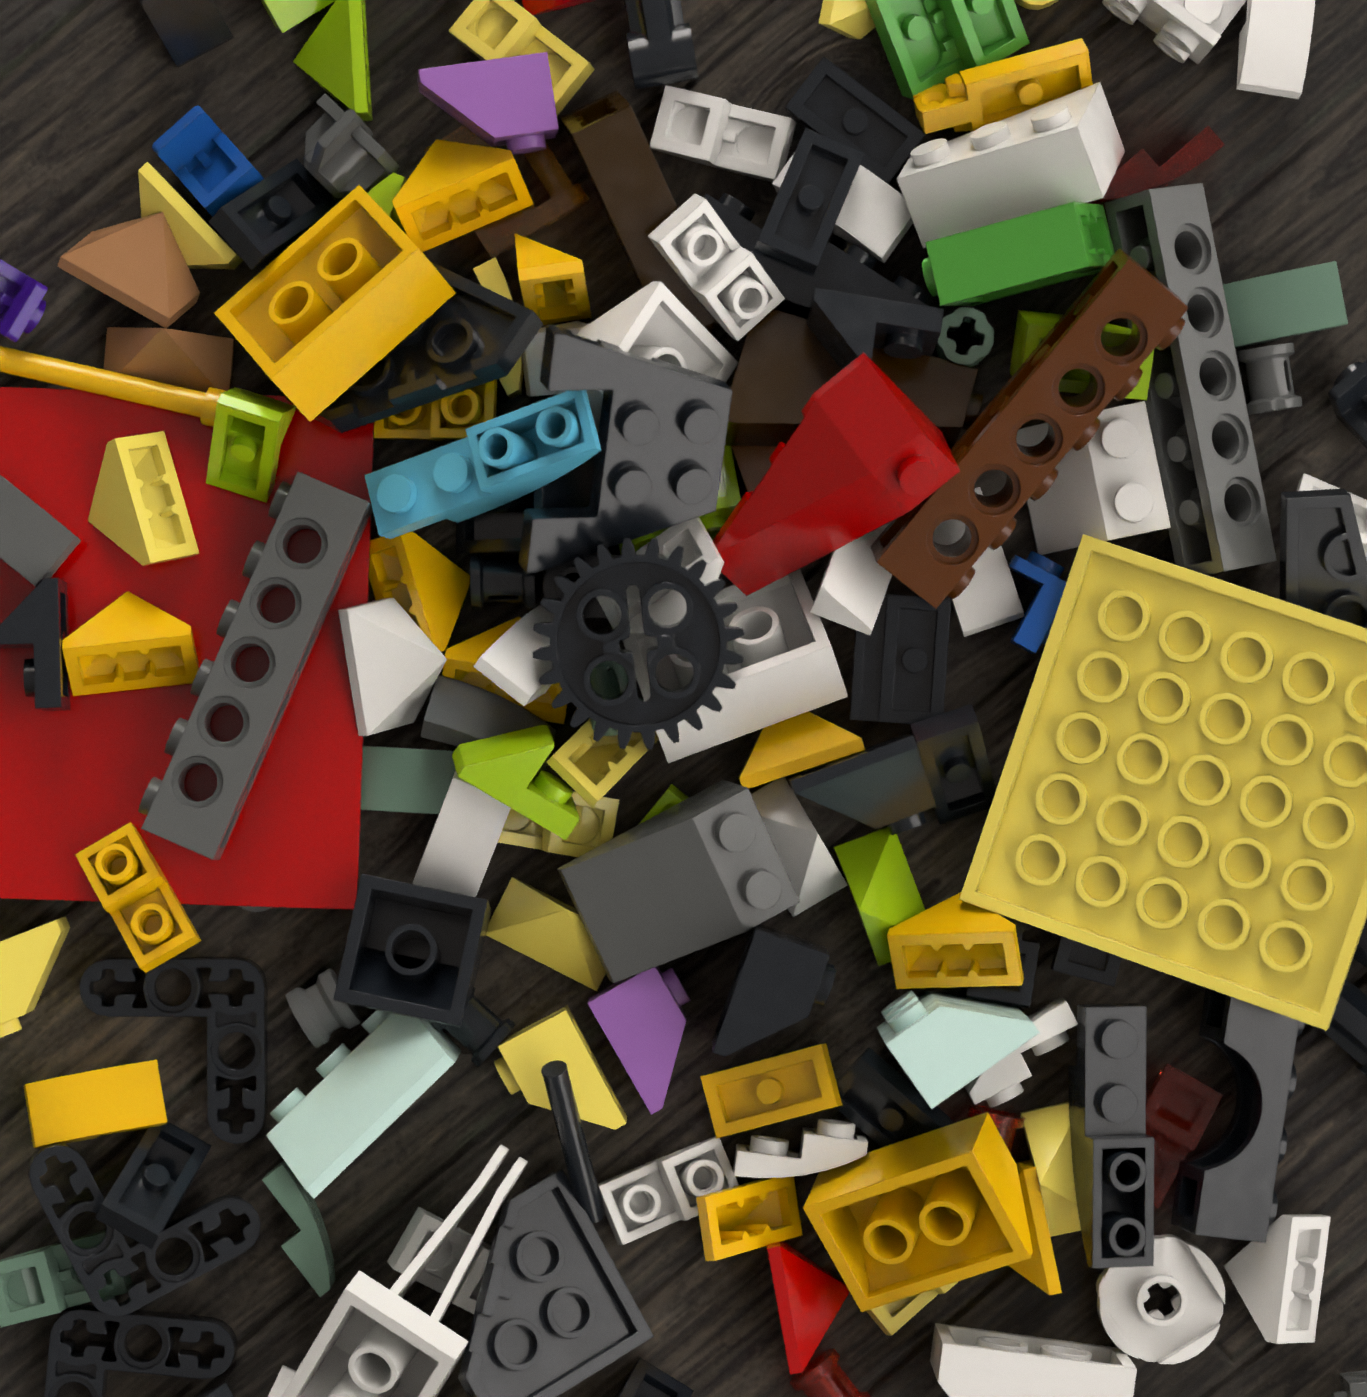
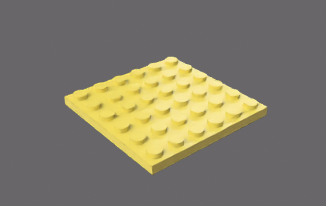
[959,534,1367,1030]

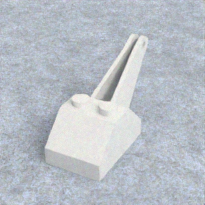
[281,1144,528,1397]
[930,1323,1137,1397]

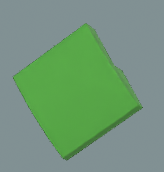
[865,0,1030,100]

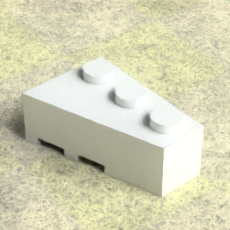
[897,82,1125,248]

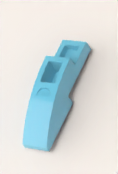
[365,390,601,539]

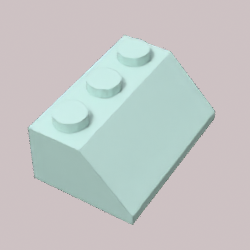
[876,990,1040,1109]
[266,1010,461,1198]

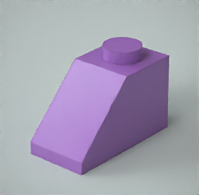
[417,52,559,154]
[588,966,691,1115]

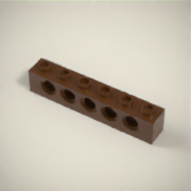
[870,248,1189,609]

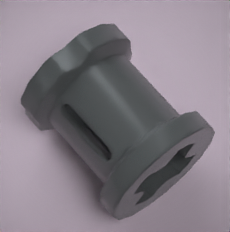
[1237,343,1303,415]

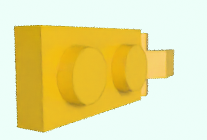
[913,38,1093,134]

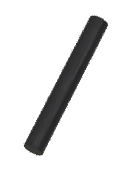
[541,1060,605,1224]

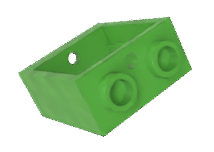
[922,202,1115,306]

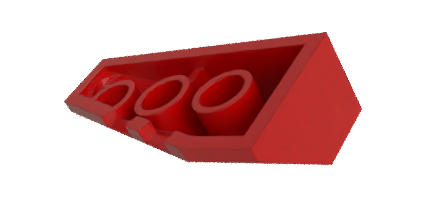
[713,352,960,596]

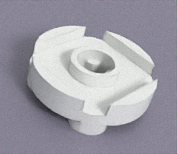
[1096,1234,1225,1364]

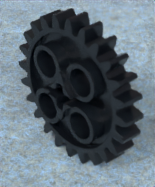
[533,537,744,749]

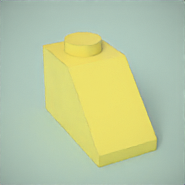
[0,916,70,1038]
[494,1005,627,1130]

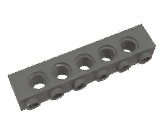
[1104,183,1277,575]
[138,472,373,860]

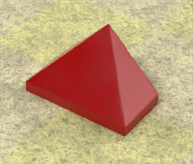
[767,1241,850,1375]

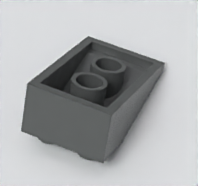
[557,780,800,983]

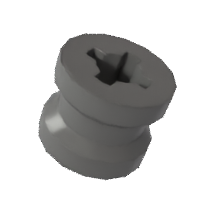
[285,968,362,1048]

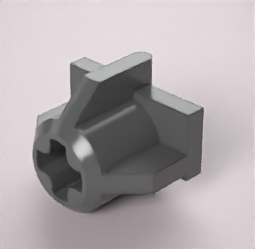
[303,94,400,198]

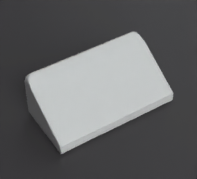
[810,522,892,635]

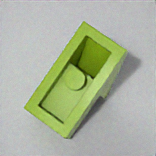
[206,387,296,503]
[452,725,580,840]

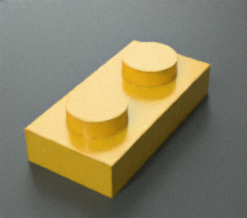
[700,1043,842,1139]

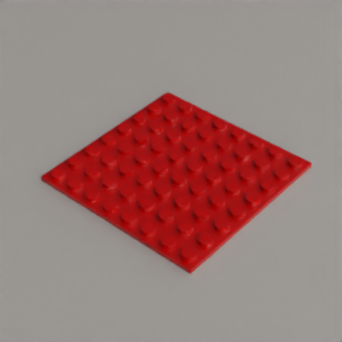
[0,387,374,910]

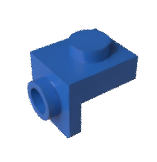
[152,106,264,217]
[1008,551,1067,654]

